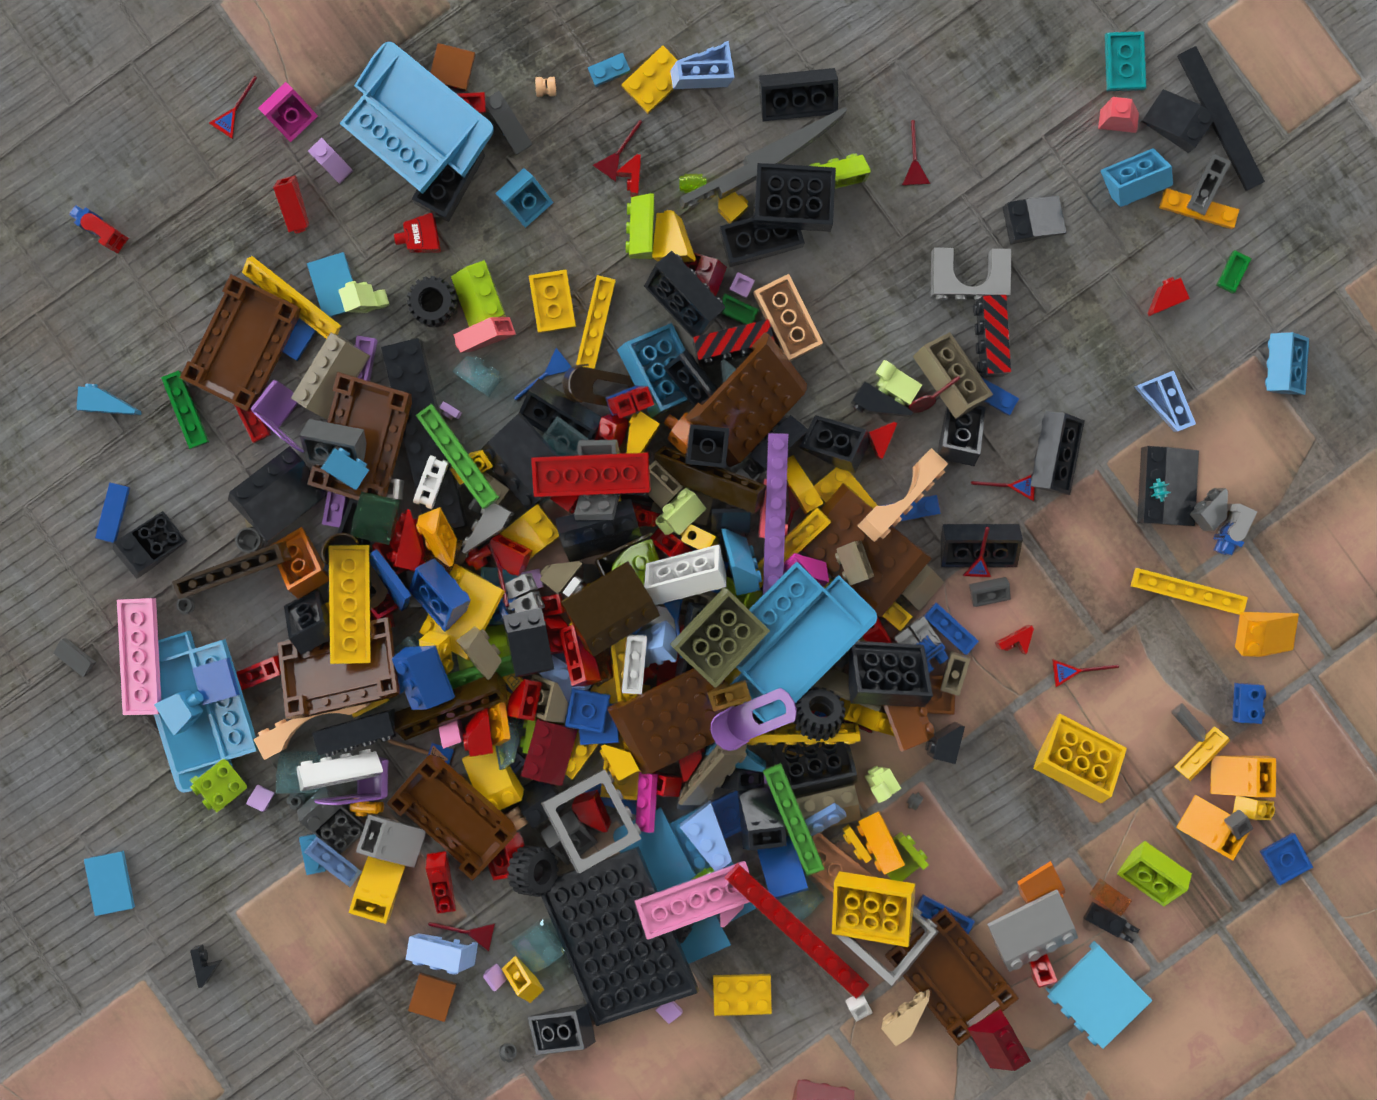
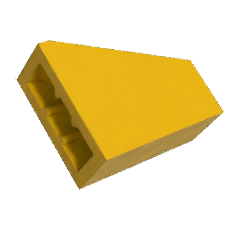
[652,210,695,262]

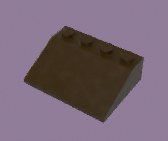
[561,561,660,657]

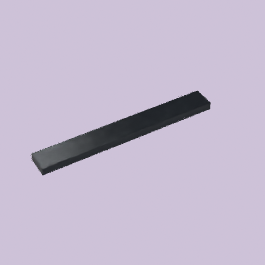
[1177,46,1265,191]

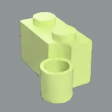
[339,281,390,313]
[875,360,922,406]
[656,488,707,535]
[864,766,901,803]

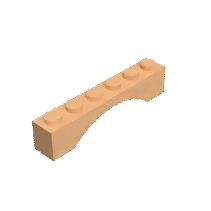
[858,448,948,542]
[253,703,371,760]

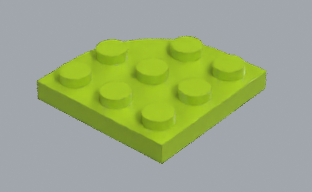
[612,539,659,585]

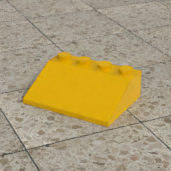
[420,564,505,660]
[1033,713,1127,803]
[832,871,916,947]

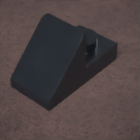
[190,944,222,988]

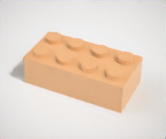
[753,274,823,361]

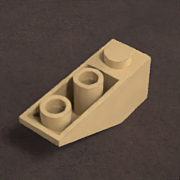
[881,990,930,1046]

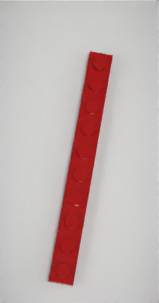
[724,863,869,999]

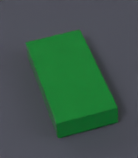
[1216,250,1252,294]
[722,294,759,325]

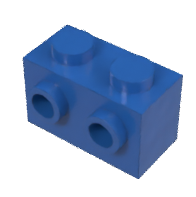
[1232,683,1266,724]

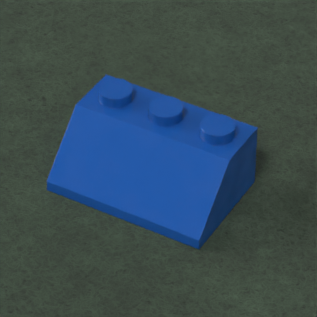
[409,558,471,632]
[392,646,455,710]

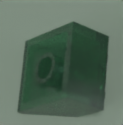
[351,492,400,545]

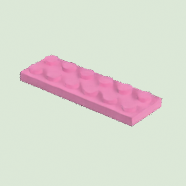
[117,598,161,715]
[635,861,750,940]

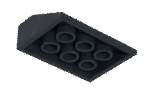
[753,163,836,232]
[644,251,726,338]
[481,412,558,511]
[228,446,327,542]
[1137,446,1199,526]
[556,498,643,562]
[848,641,933,707]
[770,722,858,796]

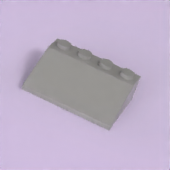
[987,889,1078,972]

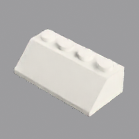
[644,545,726,605]
[297,749,383,792]

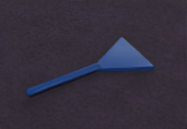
[514,348,572,400]
[664,599,683,658]

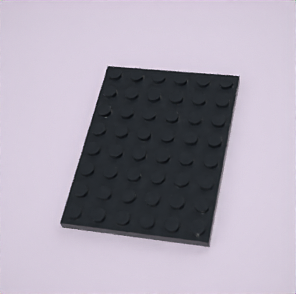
[541,846,700,1026]

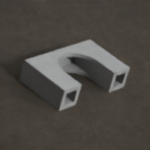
[931,248,1011,301]

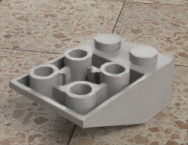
[461,502,515,553]
[356,814,426,868]

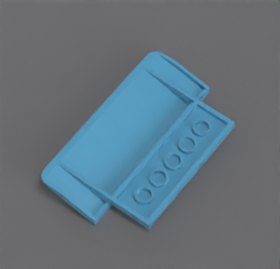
[340,42,494,194]
[731,562,877,723]
[154,631,259,793]
[613,806,756,964]

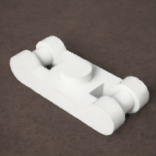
[413,455,449,509]

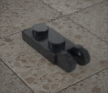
[1084,902,1140,944]

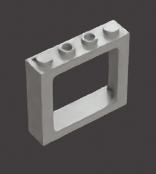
[541,770,641,873]
[836,906,939,986]

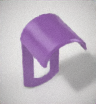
[251,380,304,453]
[711,688,797,751]
[315,757,389,805]

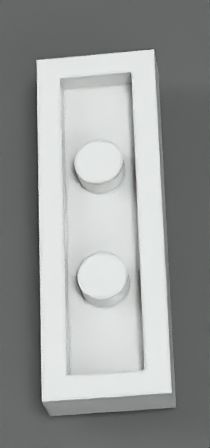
[563,576,584,597]
[622,635,647,694]

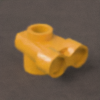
[350,798,384,816]

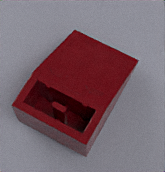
[683,253,727,296]

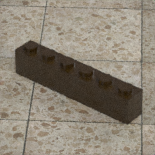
[654,446,767,514]
[172,541,292,600]
[395,672,507,741]

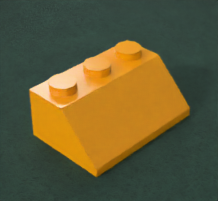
[857,811,905,874]

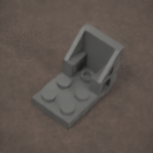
[574,440,620,520]

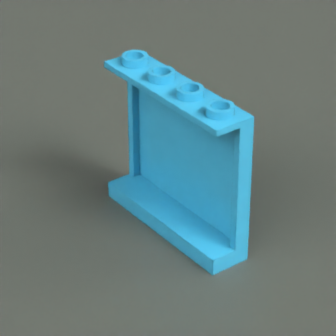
[1045,941,1153,1049]

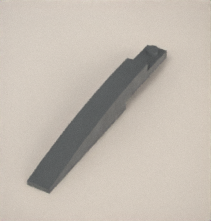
[679,107,847,209]

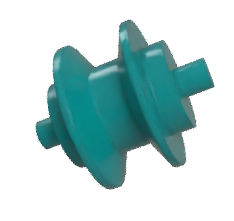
[1150,478,1171,502]

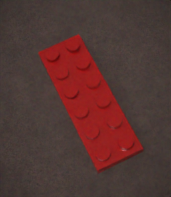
[531,452,651,497]

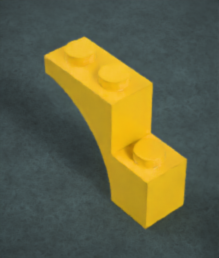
[840,697,895,737]

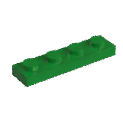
[161,370,209,449]

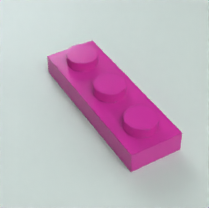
[636,772,658,833]

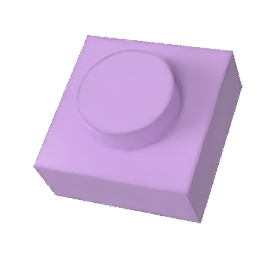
[729,272,755,299]
[439,401,462,420]

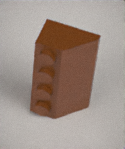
[883,705,935,752]

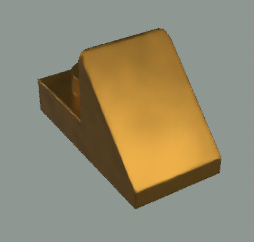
[708,680,751,711]

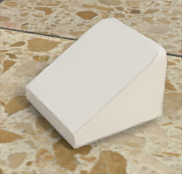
[846,993,873,1022]

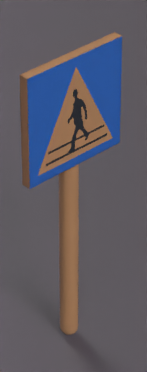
[388,739,454,765]

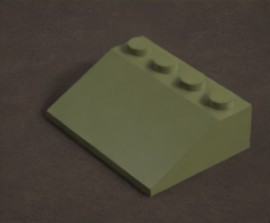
[670,587,770,688]

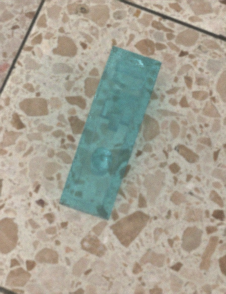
[495,709,523,770]

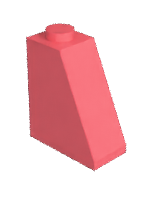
[1098,97,1139,133]
[453,317,516,353]

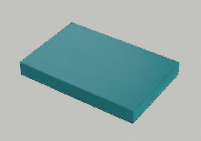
[1105,31,1146,91]

